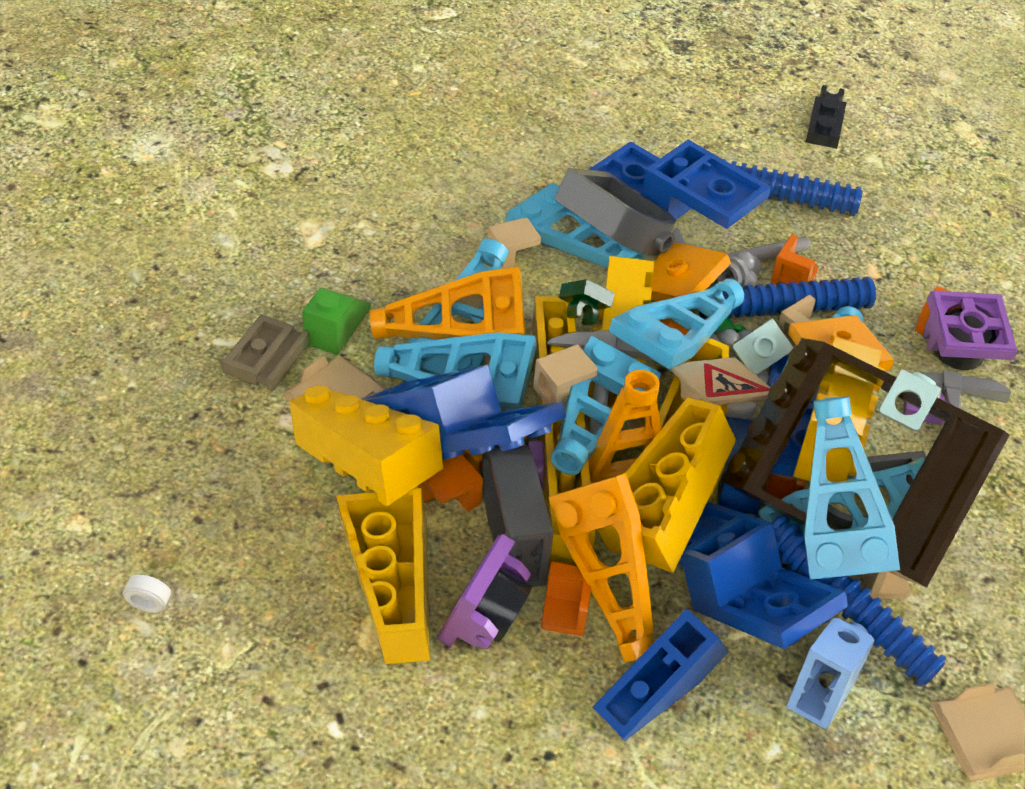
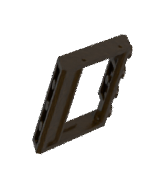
[721,338,1010,588]

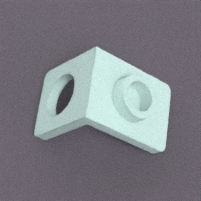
[732,318,793,375]
[880,369,941,431]

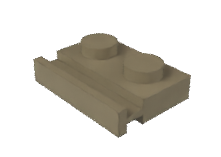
[222,314,310,391]

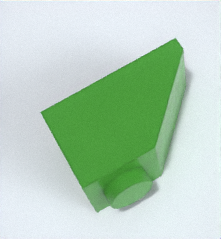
[302,288,371,355]

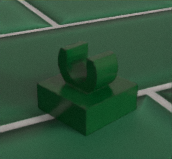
[559,279,615,325]

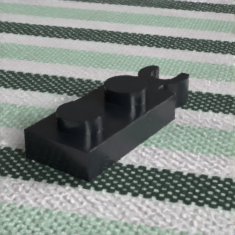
[805,85,847,149]

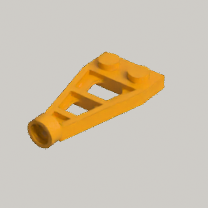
[370,267,526,340]
[588,370,662,483]
[548,473,654,662]

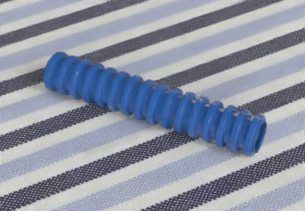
[723,159,863,216]
[699,277,876,320]
[772,515,946,687]

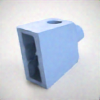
[786,618,874,730]

